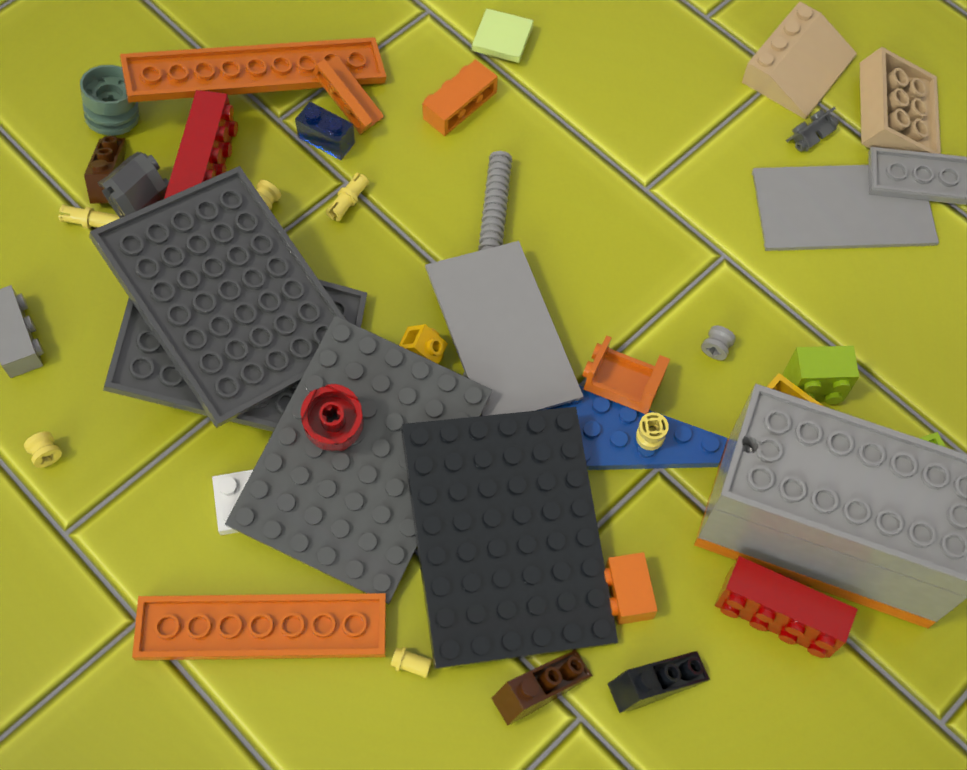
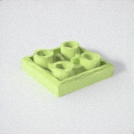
[472,8,533,63]

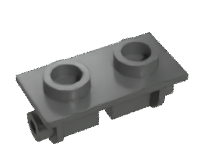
[786,107,839,151]

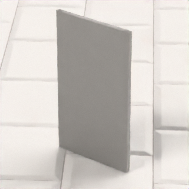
[752,165,939,251]
[425,241,584,416]

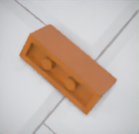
[313,56,384,135]

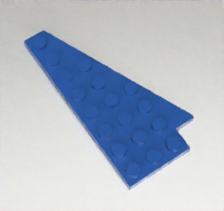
[546,385,728,470]

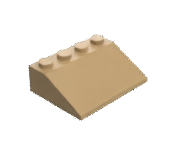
[742,1,857,120]
[860,47,941,154]

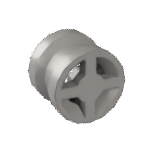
[701,326,736,360]

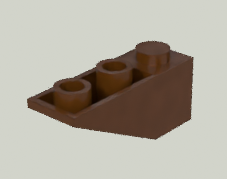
[84,136,126,204]
[491,650,592,726]

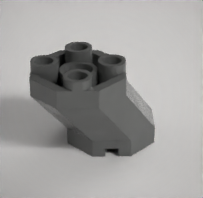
[98,152,169,218]

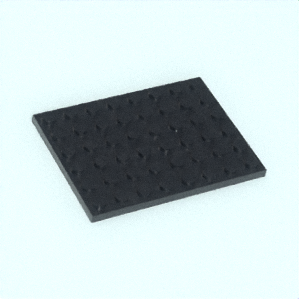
[401,407,618,670]

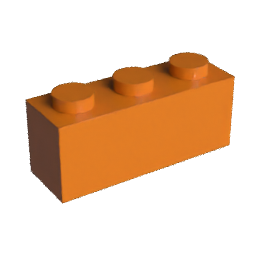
[422,59,498,136]

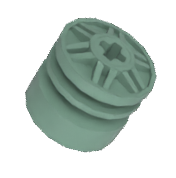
[80,65,139,136]

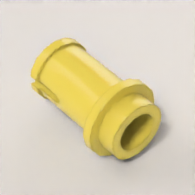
[391,647,432,678]

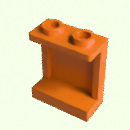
[582,335,670,414]

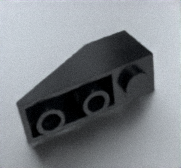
[607,651,710,713]

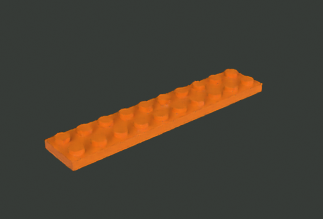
[120,37,386,103]

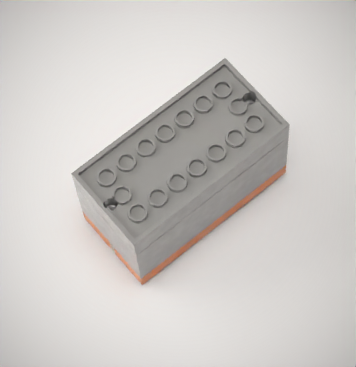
[694,383,967,628]

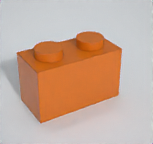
[604,552,658,625]

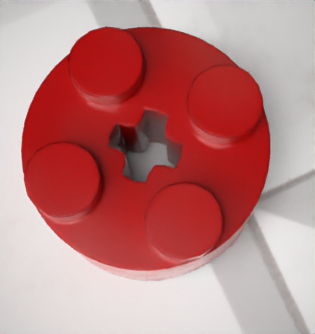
[301,384,364,451]

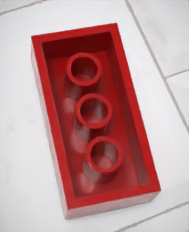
[714,556,858,658]

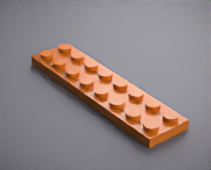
[132,593,386,660]

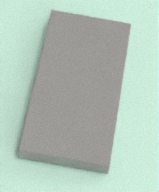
[868,147,967,205]

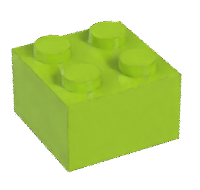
[783,346,859,404]

